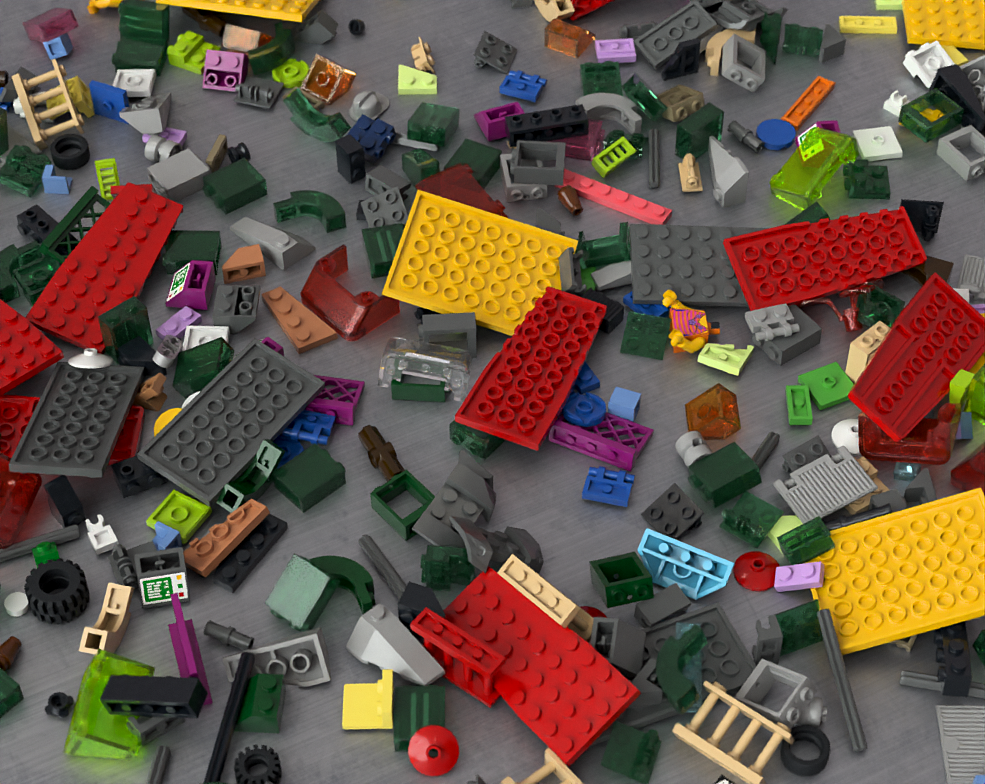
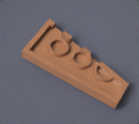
[261,286,338,354]
[183,499,270,578]

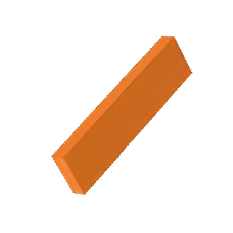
[781,76,835,131]

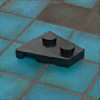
[661,38,701,81]

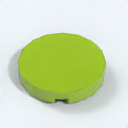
[272,58,311,88]

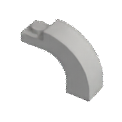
[576,93,642,136]

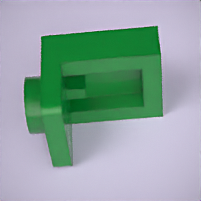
[32,542,60,568]

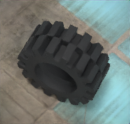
[234,744,282,784]

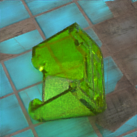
[769,127,859,216]
[63,649,155,760]

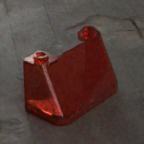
[415,163,508,218]
[858,403,961,465]

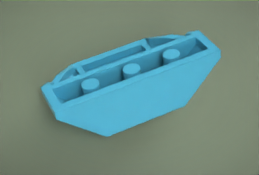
[638,528,735,600]

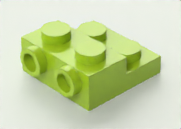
[167,31,221,75]

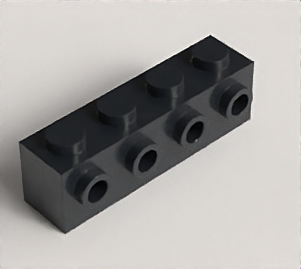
[505,104,588,147]
[16,204,79,267]
[111,456,170,498]
[934,621,972,697]
[100,674,208,718]

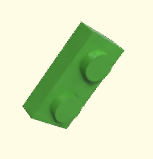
[785,385,813,425]

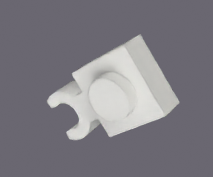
[86,514,119,555]

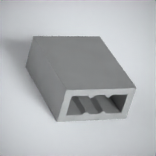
[147,148,212,202]

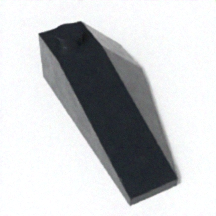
[926,64,985,133]

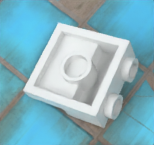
[903,41,954,89]

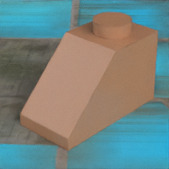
[222,244,266,284]

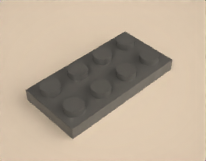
[633,0,718,69]

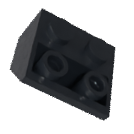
[398,582,445,640]

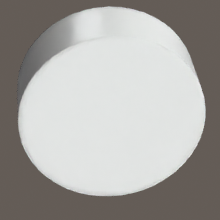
[4,592,30,617]

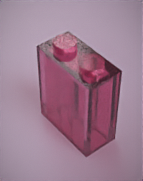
[23,8,79,42]
[547,119,605,162]

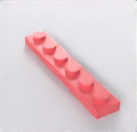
[555,169,672,225]

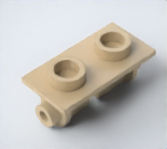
[411,37,435,74]
[678,153,703,192]

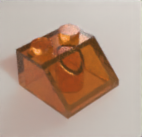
[544,18,596,58]
[221,24,274,59]
[300,54,357,105]
[685,383,741,440]

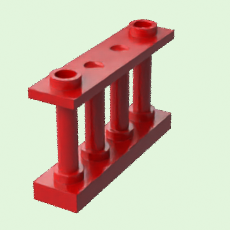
[410,607,506,708]

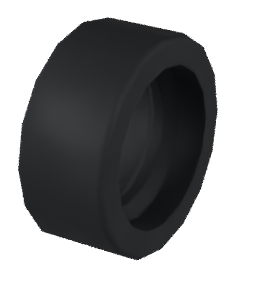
[50,134,90,170]
[780,725,830,776]

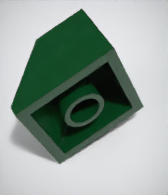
[234,673,286,734]

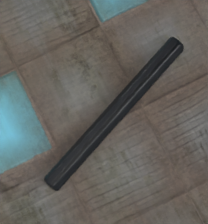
[203,652,255,784]

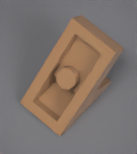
[132,373,167,411]

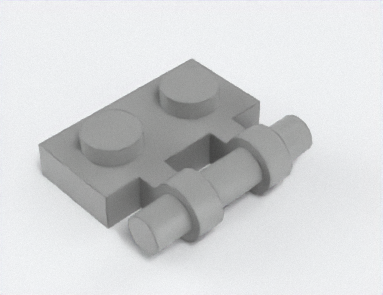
[745,303,800,341]

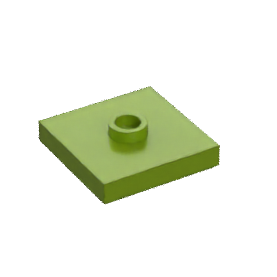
[146,489,212,545]

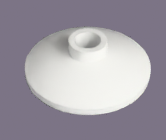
[68,348,113,368]
[831,419,877,455]

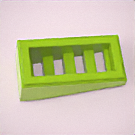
[591,136,636,178]
[95,158,120,200]
[949,369,976,412]

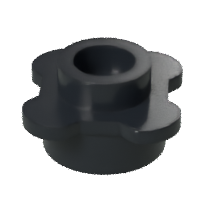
[45,692,74,718]

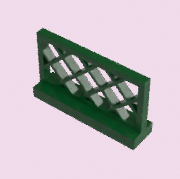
[39,186,111,264]

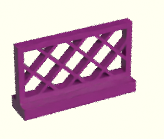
[304,375,365,426]
[549,412,654,472]
[168,593,213,706]

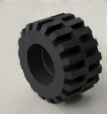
[24,558,90,624]

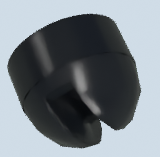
[349,19,365,34]

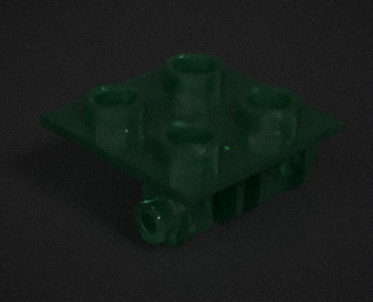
[760,11,782,65]
[782,24,823,57]
[603,130,648,160]
[620,311,671,360]
[719,491,784,548]
[774,599,823,656]
[600,721,662,784]

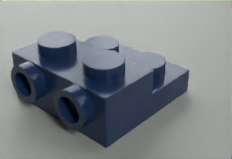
[346,114,396,164]

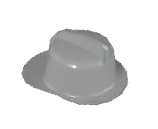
[349,91,390,122]

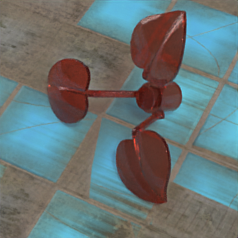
[796,279,884,332]

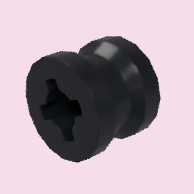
[227,142,251,166]

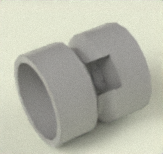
[144,135,183,163]
[675,431,716,474]

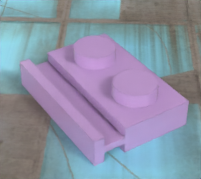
[595,38,636,64]

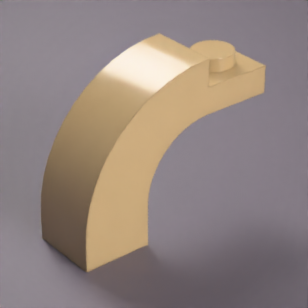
[534,0,575,22]
[705,29,756,76]
[79,582,134,657]

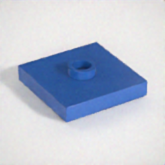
[89,80,129,124]

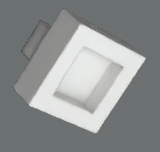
[883,90,911,117]

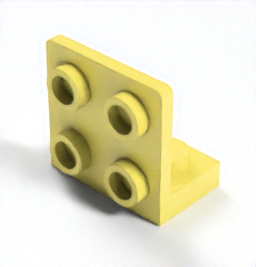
[46,76,95,120]
[342,669,394,729]

